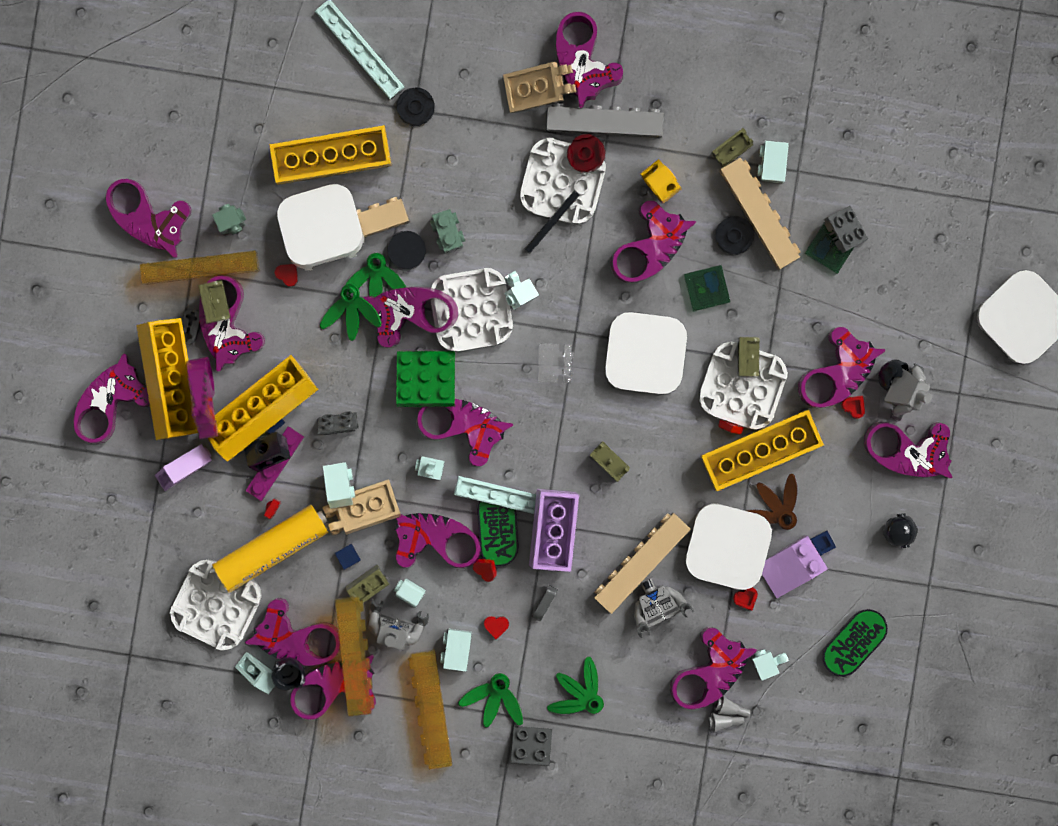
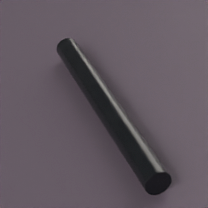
[524,190,580,253]

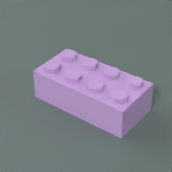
[529,489,579,572]

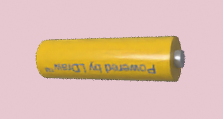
[212,504,329,593]

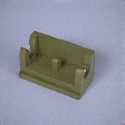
[711,128,753,168]
[198,281,231,323]
[738,337,760,377]
[590,441,630,482]
[345,565,389,606]

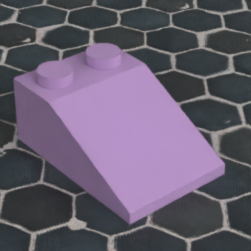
[762,535,828,598]

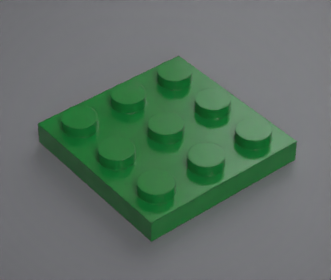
[396,351,455,407]

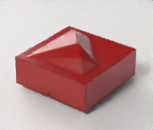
[264,498,281,519]

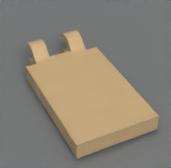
[503,62,576,113]
[323,479,401,535]

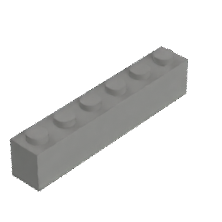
[546,103,664,138]

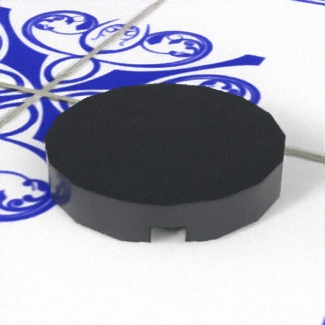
[397,87,435,126]
[715,216,754,255]
[388,231,426,270]

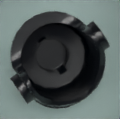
[878,359,909,391]
[883,513,918,548]
[271,657,306,690]

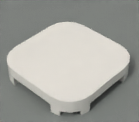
[520,138,606,224]
[277,184,364,271]
[431,268,513,351]
[977,270,1058,364]
[605,312,687,394]
[699,342,788,429]
[685,503,772,590]
[170,559,262,650]

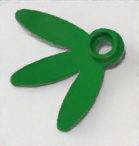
[345,253,406,297]
[320,284,382,341]
[547,657,604,714]
[458,673,523,728]

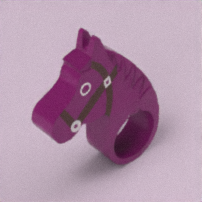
[106,179,192,257]

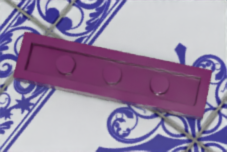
[245,426,304,501]

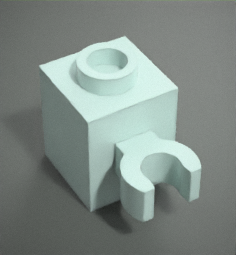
[504,271,539,310]
[415,456,445,480]
[751,649,789,681]

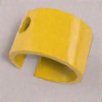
[640,159,682,204]

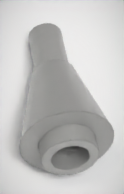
[714,696,750,717]
[708,713,744,732]

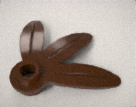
[746,474,798,530]

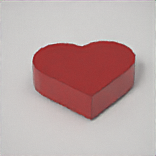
[275,264,298,287]
[841,396,865,419]
[718,419,744,434]
[473,559,497,582]
[733,587,758,611]
[484,616,509,639]

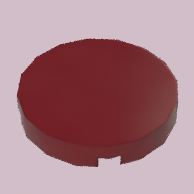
[567,134,605,173]

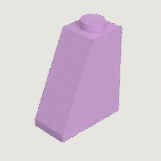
[155,444,212,491]

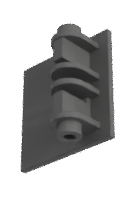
[824,206,868,253]
[318,411,359,435]
[511,726,552,766]

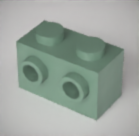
[212,204,246,235]
[430,209,465,253]

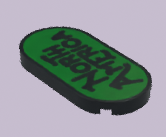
[477,501,519,567]
[823,609,888,677]

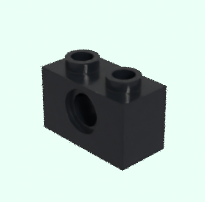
[244,432,291,472]

